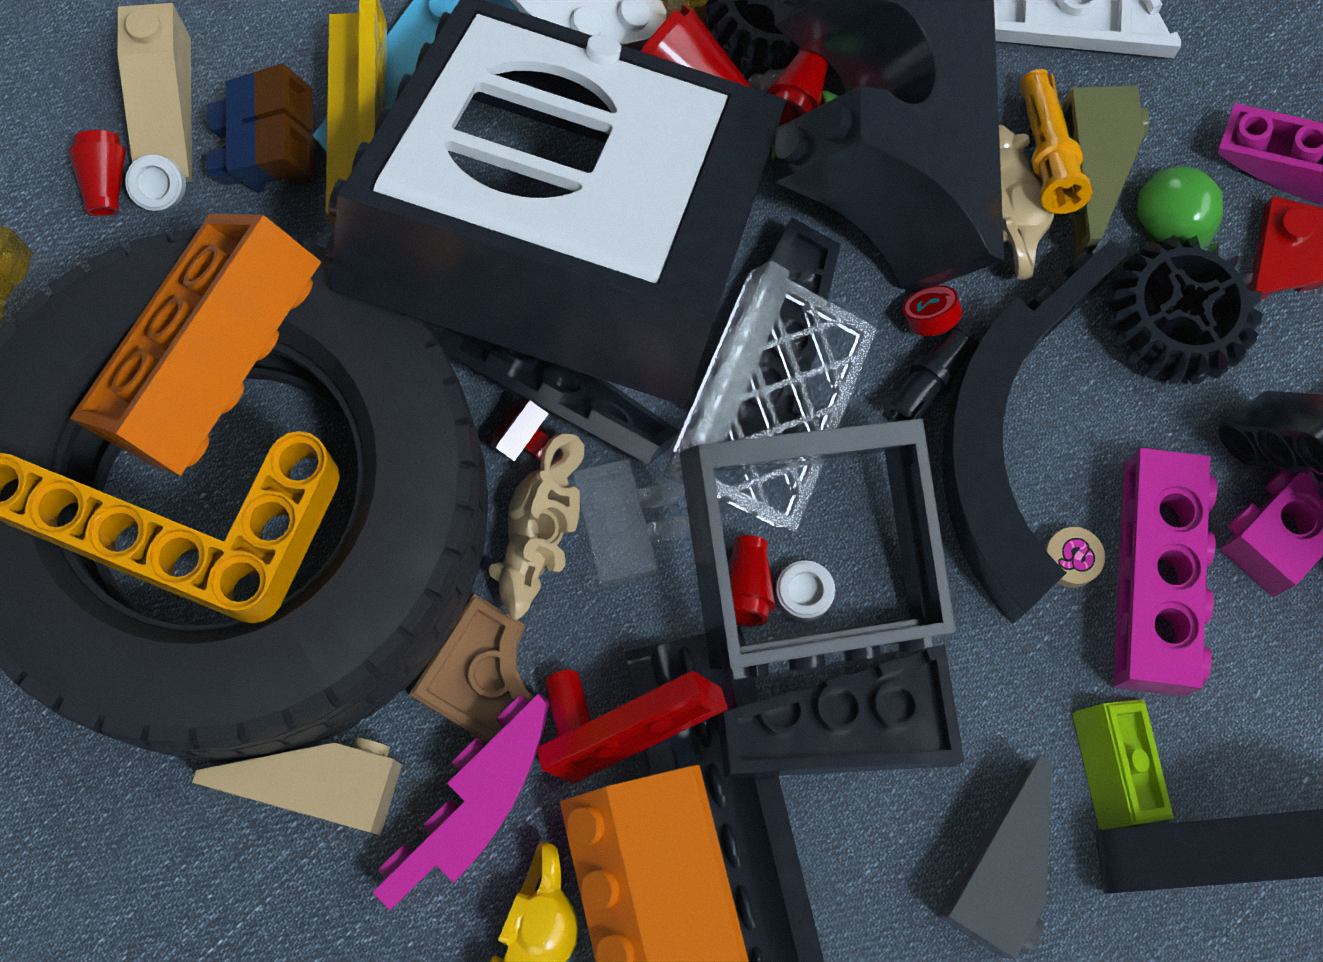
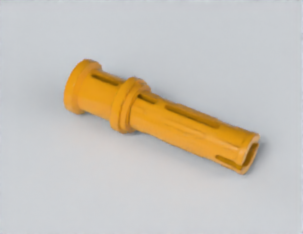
[1020,69,1093,214]

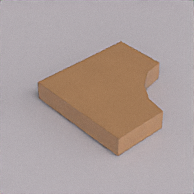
[409,594,534,743]

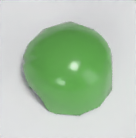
[1136,166,1223,248]

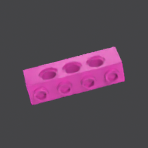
[1112,448,1217,697]
[1220,470,1323,597]

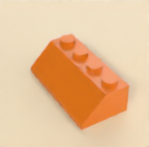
[70,213,321,476]
[560,765,749,962]

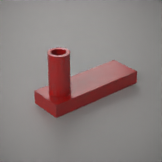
[537,670,728,784]

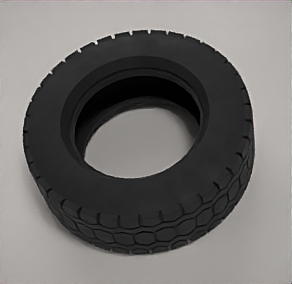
[0,228,488,761]

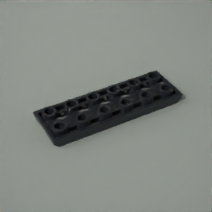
[624,626,824,962]

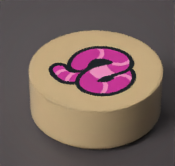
[1044,527,1105,588]

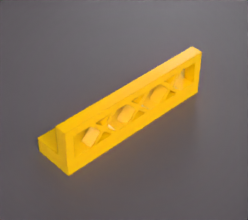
[326,0,387,223]

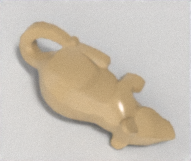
[999,125,1054,280]
[489,433,584,621]

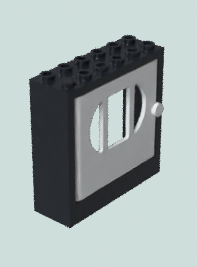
[325,0,787,406]

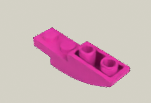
[1218,103,1323,206]
[373,694,549,910]

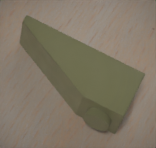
[1062,86,1149,258]

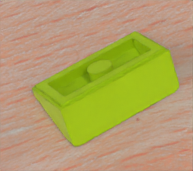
[1073,699,1174,830]

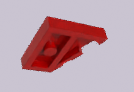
[1249,196,1323,300]

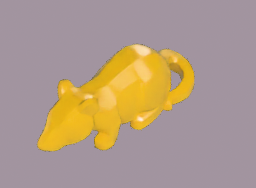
[490,841,579,962]

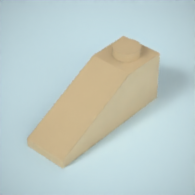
[118,3,192,182]
[192,737,402,836]

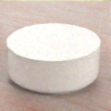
[125,155,186,211]
[775,561,835,622]

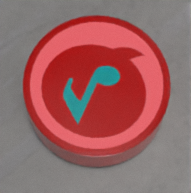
[903,285,962,336]

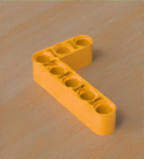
[0,431,340,623]

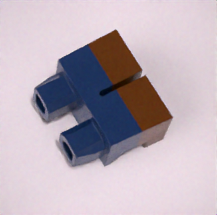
[206,63,315,193]

